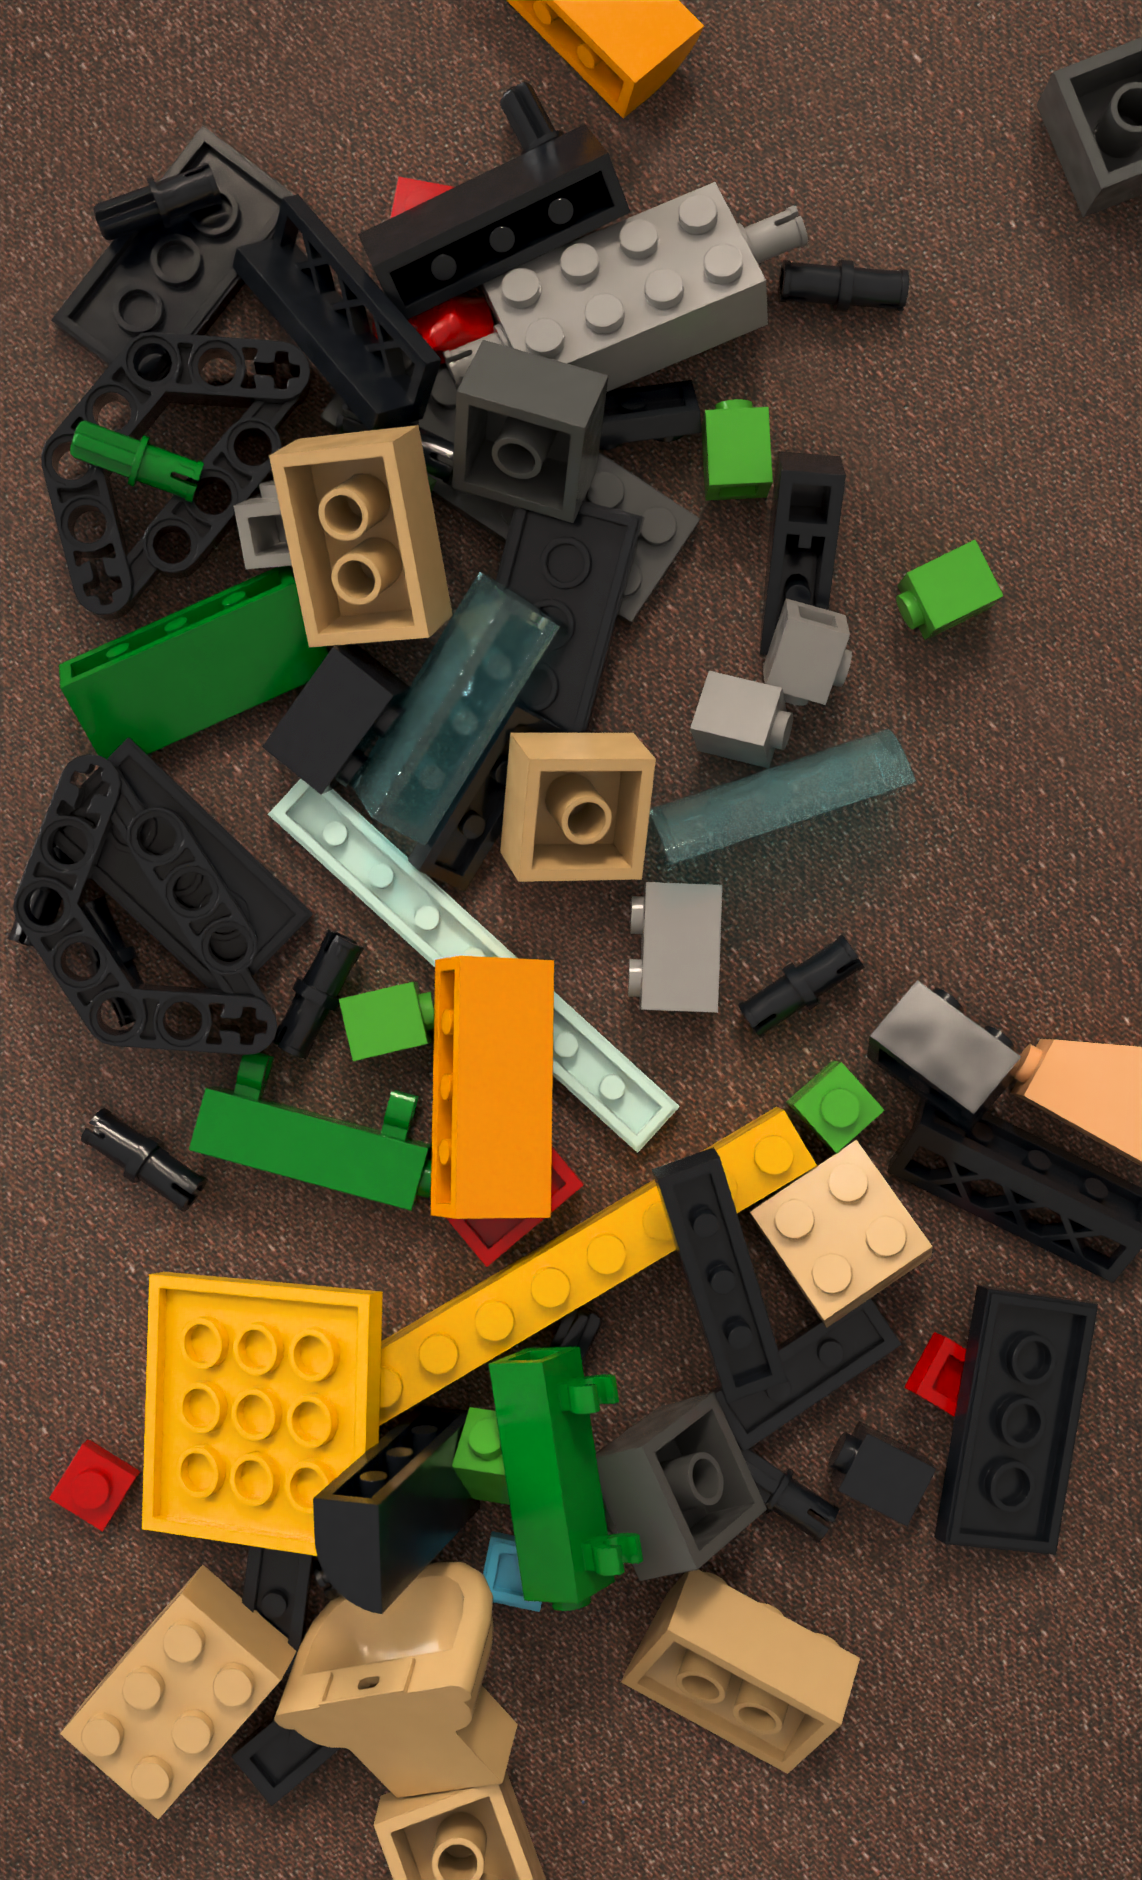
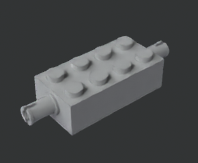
[442,182,808,392]

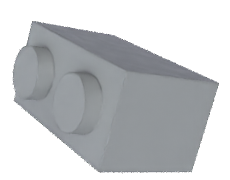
[628,882,722,1013]

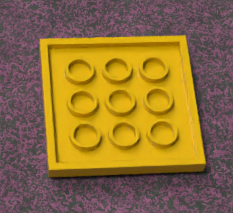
[142,1272,383,1556]

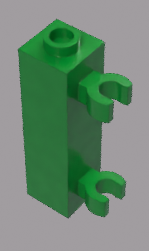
[189,1053,432,1211]
[489,1347,643,1611]

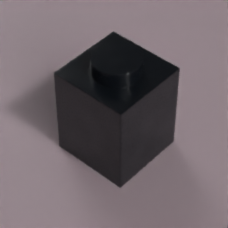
[828,1421,936,1526]

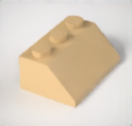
[621,1569,860,1774]

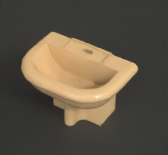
[274,1562,518,1798]

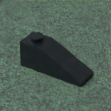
[759,451,846,655]

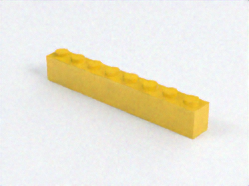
[379,1107,817,1426]

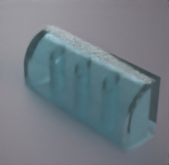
[352,571,560,846]
[649,729,916,872]

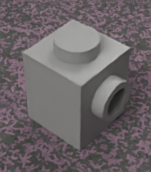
[233,480,292,569]
[763,598,852,706]
[690,671,793,768]

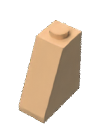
[1011,1039,1142,1166]

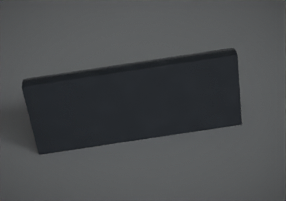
[358,124,631,320]
[313,1406,480,1614]

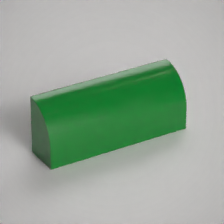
[59,566,329,758]

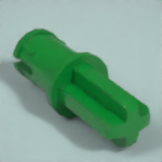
[70,421,204,503]

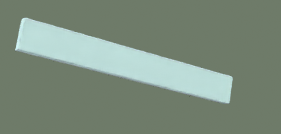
[268,779,680,1153]

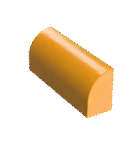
[506,0,704,119]
[430,956,554,1219]

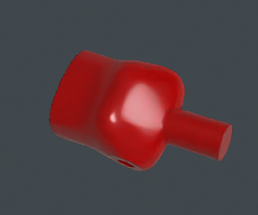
[372,296,494,364]

